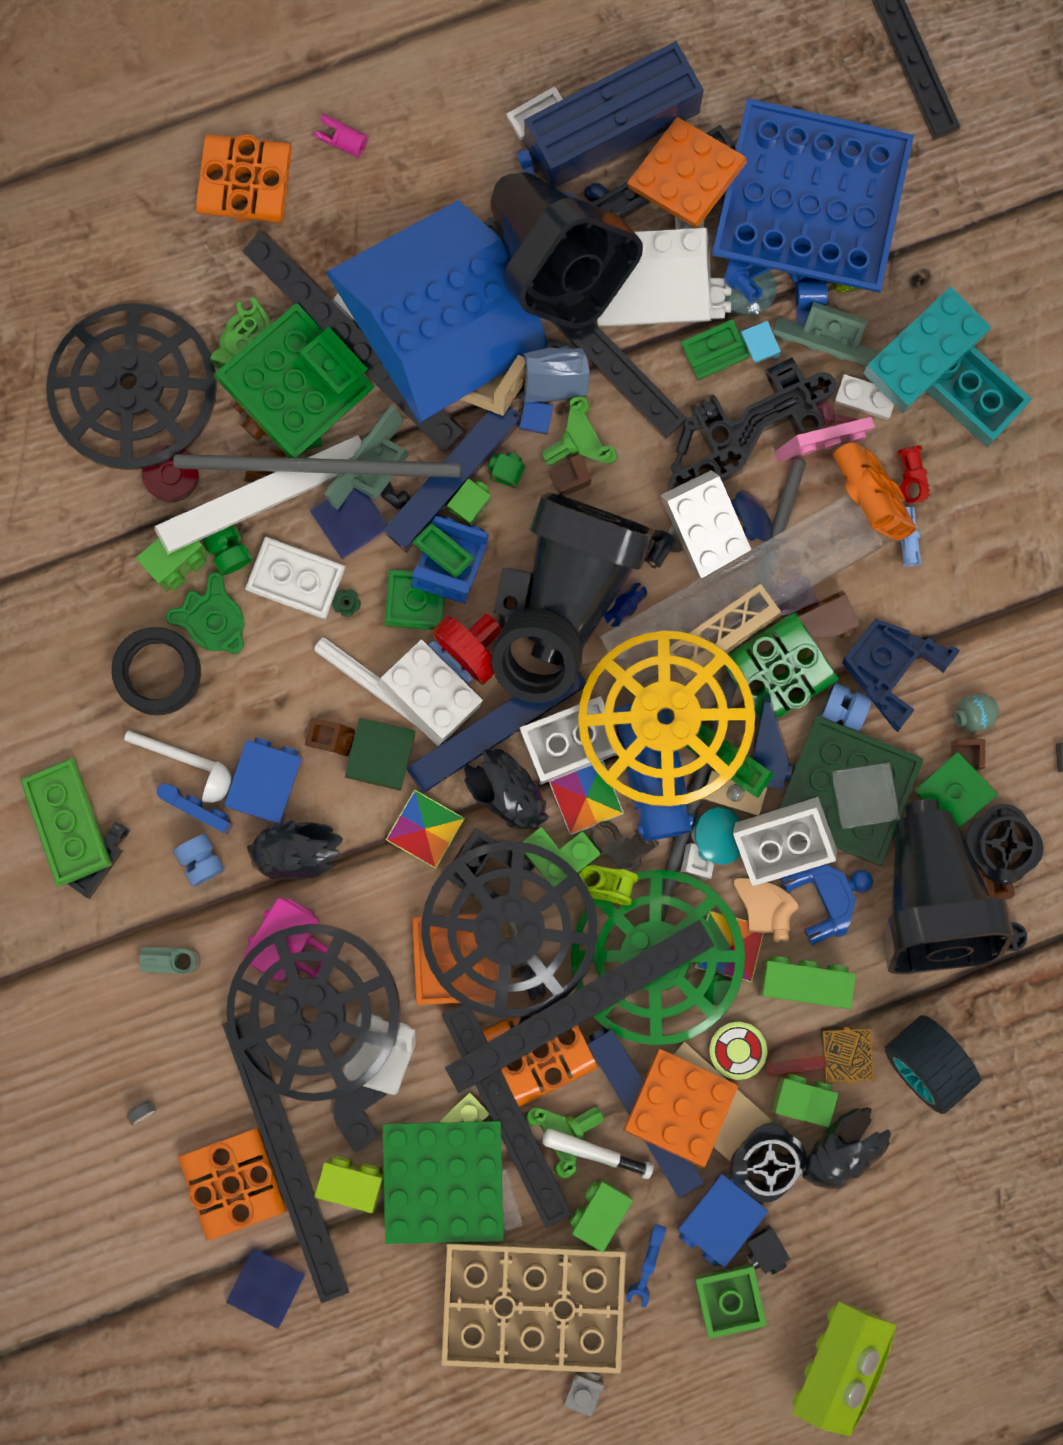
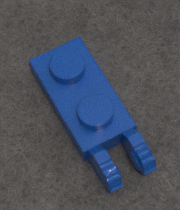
[156,783,233,835]

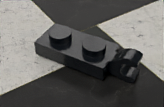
[68,822,130,899]

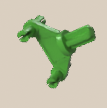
[542,396,618,466]
[525,1107,604,1178]

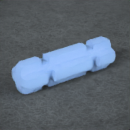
[428,641,473,685]

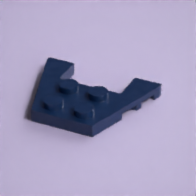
[842,619,960,732]

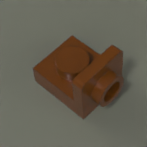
[305,718,355,756]

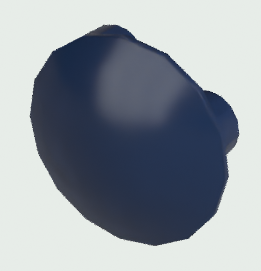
[731,490,772,541]

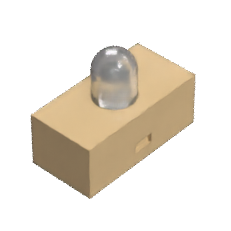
[702,771,767,816]

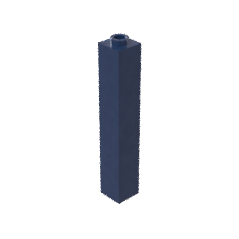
[383,406,519,553]
[587,1027,704,1198]

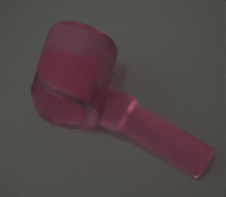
[818,405,858,424]

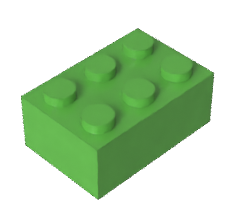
[758,956,856,1009]

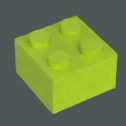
[315,1155,384,1213]

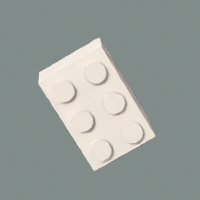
[660,470,753,578]
[378,639,483,747]
[520,696,618,784]
[733,797,837,886]

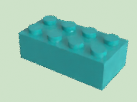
[863,286,992,414]
[926,347,1032,448]

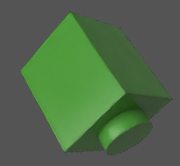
[447,479,491,526]

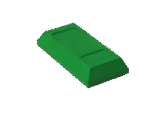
[412,522,475,578]

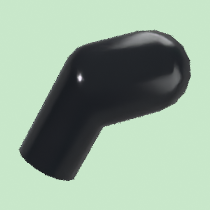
[380,482,411,509]

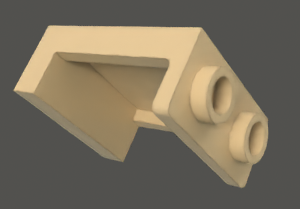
[460,355,526,416]

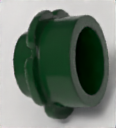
[332,589,361,617]

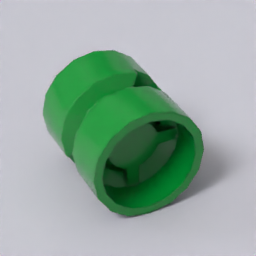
[202,524,253,576]

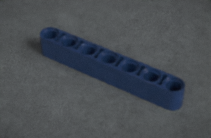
[406,664,587,793]

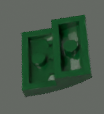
[345,718,416,791]

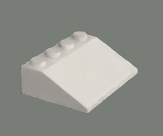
[597,228,711,327]

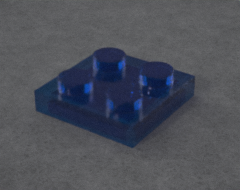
[310,488,388,560]
[226,1248,306,1329]

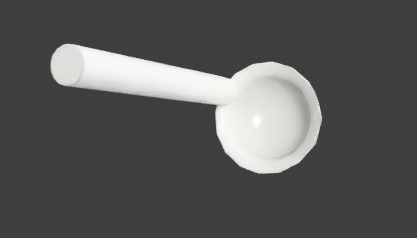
[124,730,233,803]

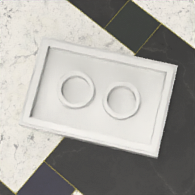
[245,537,346,620]

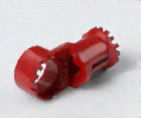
[897,445,930,503]

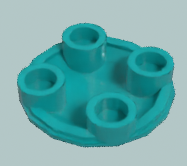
[694,807,741,865]

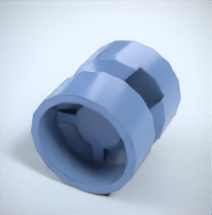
[821,682,872,732]
[173,834,225,887]

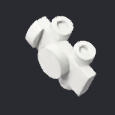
[711,278,731,319]

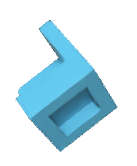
[740,321,781,363]

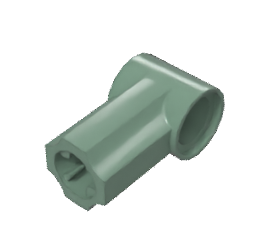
[139,946,201,975]

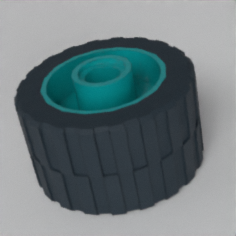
[885,1015,981,1114]

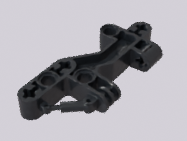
[667,357,836,491]

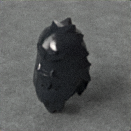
[464,749,549,829]
[247,820,343,881]
[802,1107,891,1190]

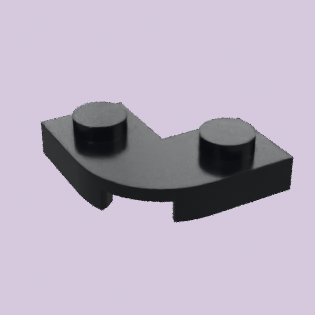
[334,1086,388,1153]

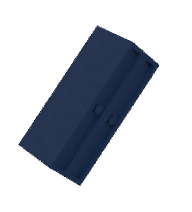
[524,41,704,188]

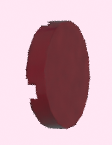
[142,445,199,503]

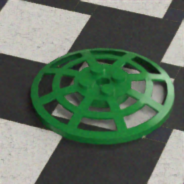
[570,869,746,1046]

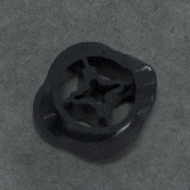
[965,804,1044,885]
[729,1123,807,1203]

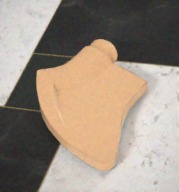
[733,878,799,943]

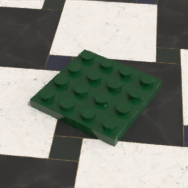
[778,715,924,866]

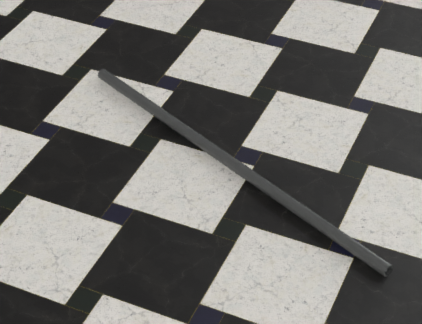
[661,459,806,922]

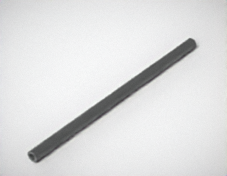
[174,454,461,478]

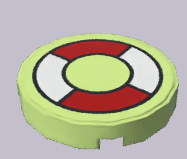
[709,1021,768,1080]

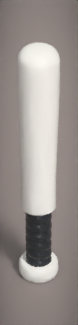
[542,1129,654,1179]

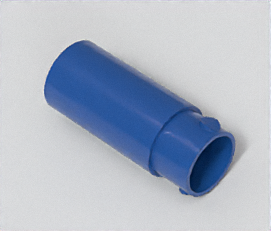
[614,703,693,841]

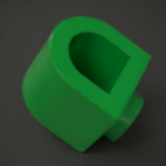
[488,453,526,488]
[703,975,737,1005]

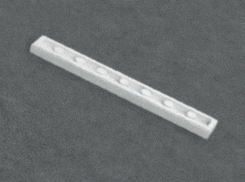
[154,435,362,554]

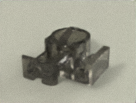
[589,821,659,872]

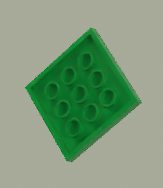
[213,303,375,458]
[383,1121,504,1244]

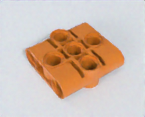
[196,134,292,223]
[833,442,917,541]
[483,997,598,1107]
[178,1127,287,1241]

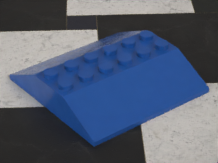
[712,98,914,293]
[326,200,548,423]

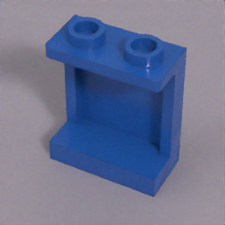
[411,516,489,605]
[224,737,304,825]
[677,1172,769,1268]

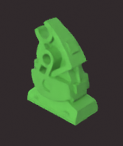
[210,297,271,369]

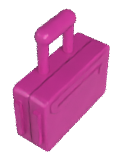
[243,898,328,982]

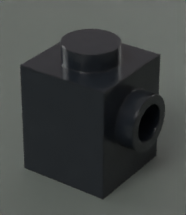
[746,1225,790,1275]

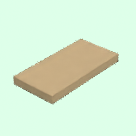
[672,1042,772,1161]

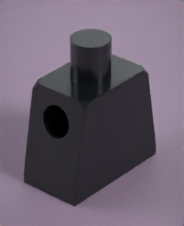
[494,567,532,628]

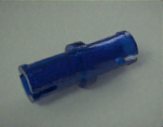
[604,583,648,627]

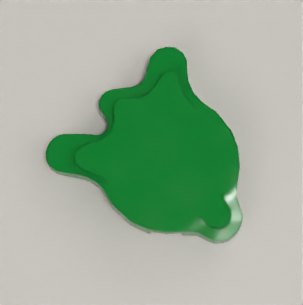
[165,572,244,654]

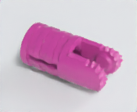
[313,113,369,159]

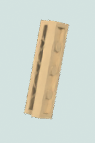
[670,584,781,682]

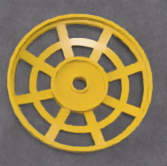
[578,631,755,807]

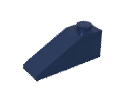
[752,693,793,789]

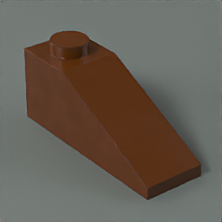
[765,590,860,638]

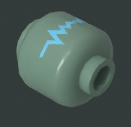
[953,692,999,734]

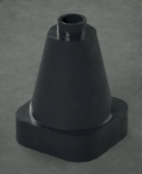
[490,172,643,328]
[527,492,655,666]
[882,799,1014,974]

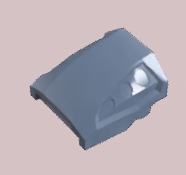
[521,346,590,403]

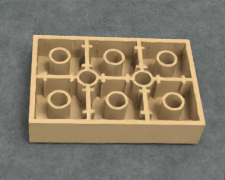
[441,1242,626,1374]

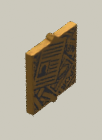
[822,1027,874,1084]

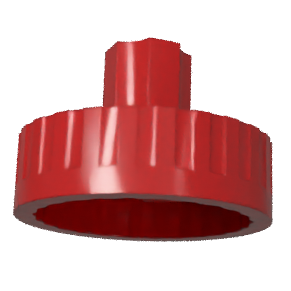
[431,613,502,685]

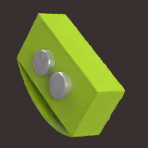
[792,1301,896,1436]

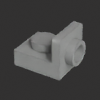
[564,1372,605,1417]

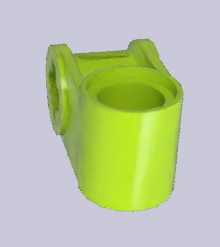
[579,865,639,906]

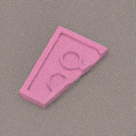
[774,417,875,462]

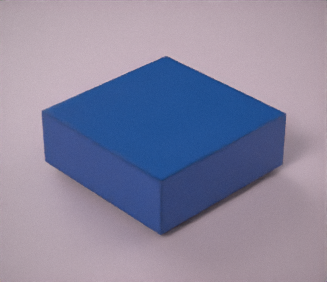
[520,402,553,435]

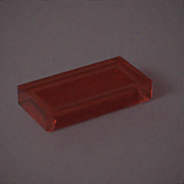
[764,1055,826,1075]

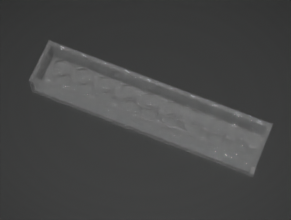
[600,494,882,685]

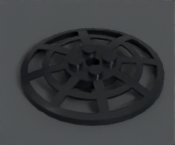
[46,303,217,470]
[421,841,598,1018]
[226,924,401,1101]

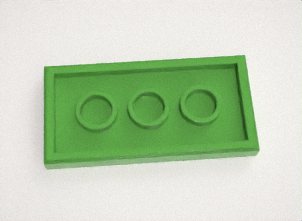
[20,758,112,887]

